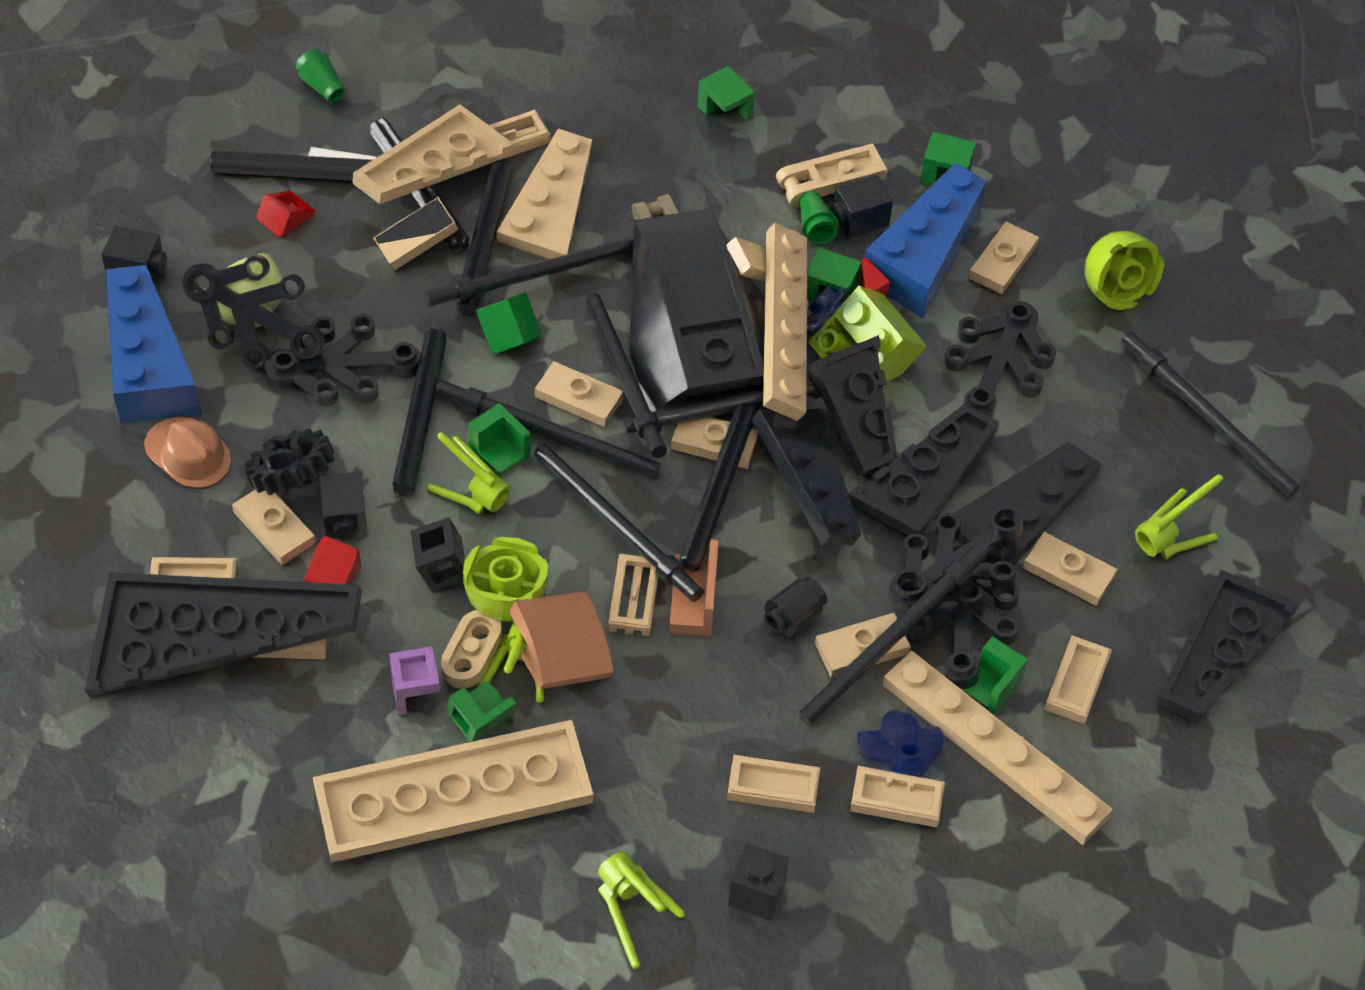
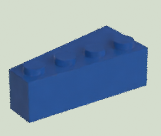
[865,163,986,319]
[106,265,201,423]

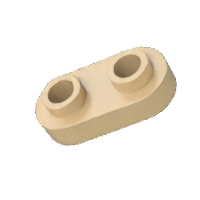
[441,610,502,689]

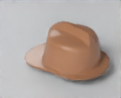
[144,416,231,488]

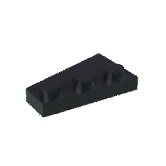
[808,335,897,476]

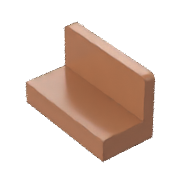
[669,539,719,636]

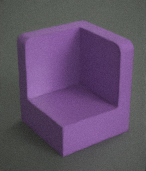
[389,646,440,715]

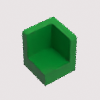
[698,66,755,119]
[920,132,976,186]
[807,247,862,304]
[476,292,542,354]
[468,403,531,477]
[961,636,1028,715]
[446,682,518,742]

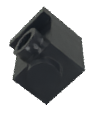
[411,517,465,592]

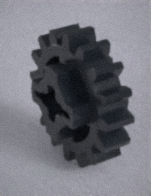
[244,429,335,495]

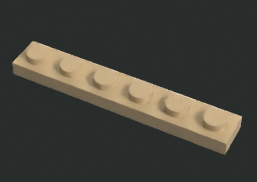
[763,223,807,421]
[882,650,1113,845]

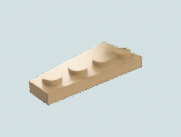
[353,104,514,204]
[497,129,592,259]

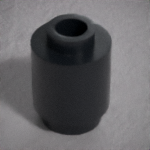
[764,577,827,636]

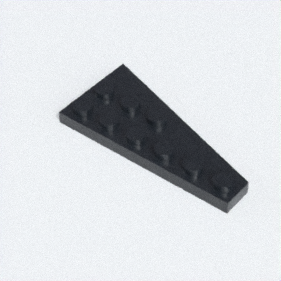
[85,572,362,697]

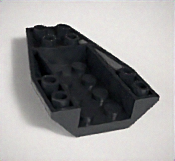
[629,208,765,412]

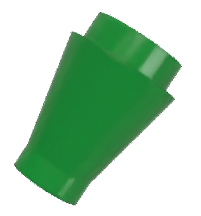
[296,49,346,103]
[799,191,839,245]

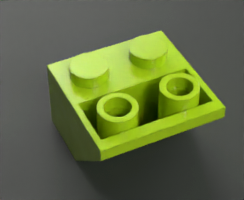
[808,286,927,382]

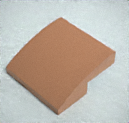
[509,591,614,689]

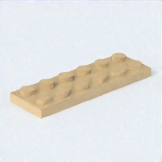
[313,720,594,863]

